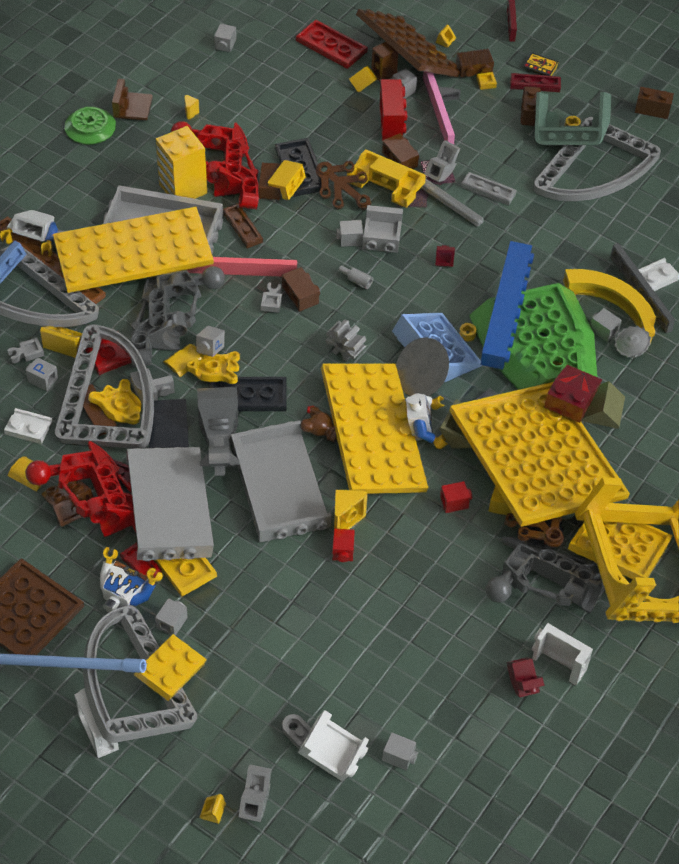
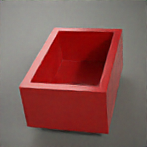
[379,79,407,141]

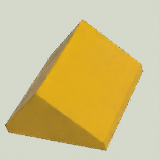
[40,326,90,358]
[334,490,368,529]

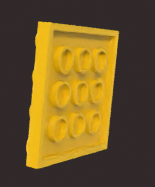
[568,521,673,580]

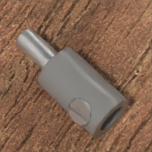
[339,266,373,289]

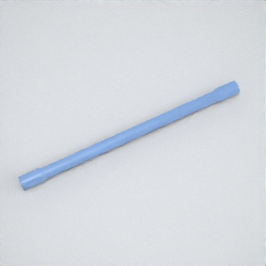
[0,653,147,673]

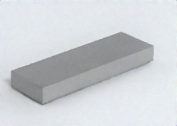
[461,172,517,205]

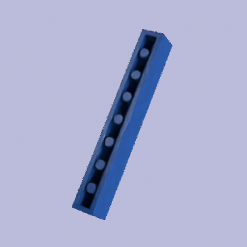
[480,241,534,370]

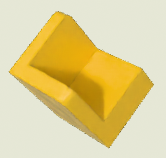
[349,66,377,92]

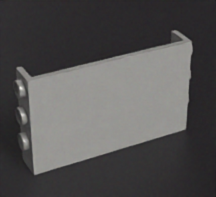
[103,185,223,254]
[231,420,331,542]
[126,447,214,561]

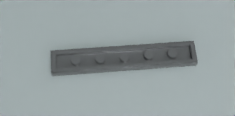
[610,243,675,334]

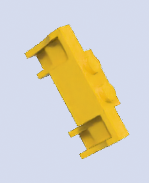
[347,149,426,208]

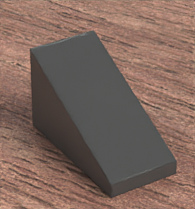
[438,86,461,102]

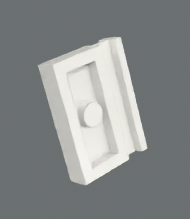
[638,258,679,291]
[4,408,53,444]

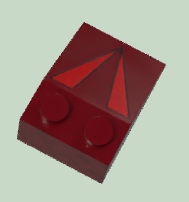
[544,365,603,423]

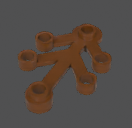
[316,161,371,210]
[505,513,564,547]

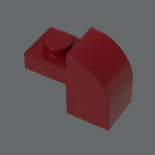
[506,657,545,697]

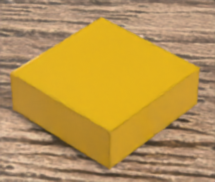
[476,72,497,90]

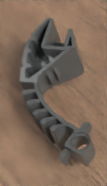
[197,387,240,476]

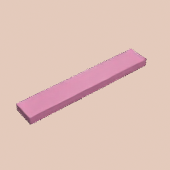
[423,71,455,144]

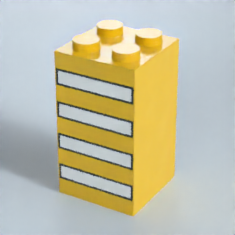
[156,126,207,199]

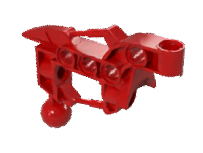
[171,121,259,210]
[25,441,136,537]

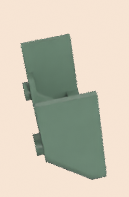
[535,92,611,146]

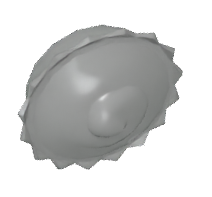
[614,326,651,358]

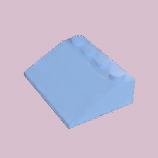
[392,313,482,382]

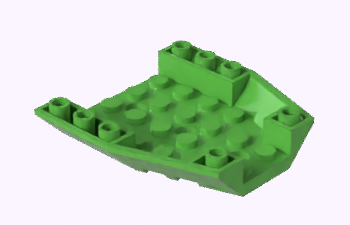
[469,283,597,390]

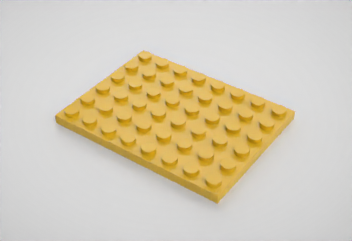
[450,382,630,527]

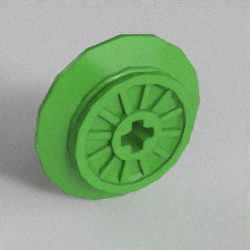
[64,107,116,144]

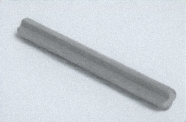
[421,178,483,226]

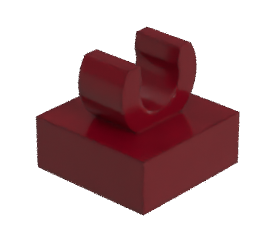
[435,245,455,267]

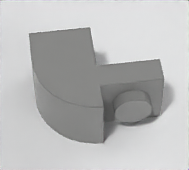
[424,141,461,182]
[130,368,175,402]
[238,764,272,822]

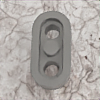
[282,714,311,750]

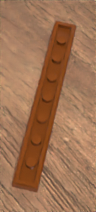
[0,216,106,304]

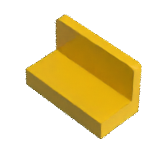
[268,160,306,200]

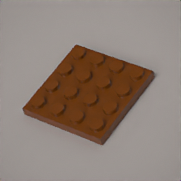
[0,558,85,655]

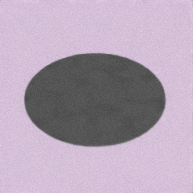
[396,337,449,396]

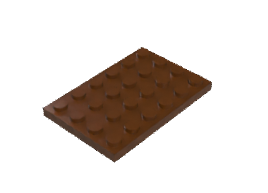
[356,9,461,77]

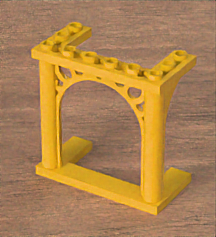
[575,477,679,623]

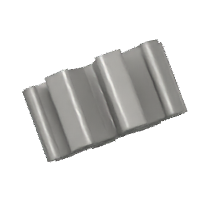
[325,319,366,361]

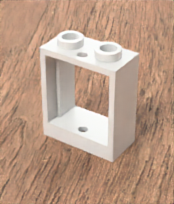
[74,688,119,758]

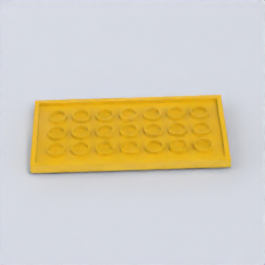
[53,207,214,293]
[321,364,428,494]

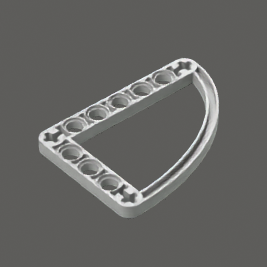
[533,117,661,201]
[0,246,99,327]
[55,325,154,449]
[83,606,197,743]

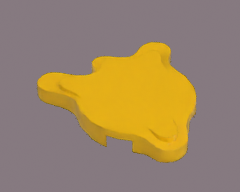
[186,351,240,384]
[88,379,141,425]

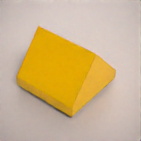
[436,24,456,48]
[184,95,199,120]
[200,794,226,824]

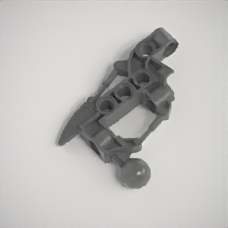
[131,266,225,368]
[485,537,632,614]

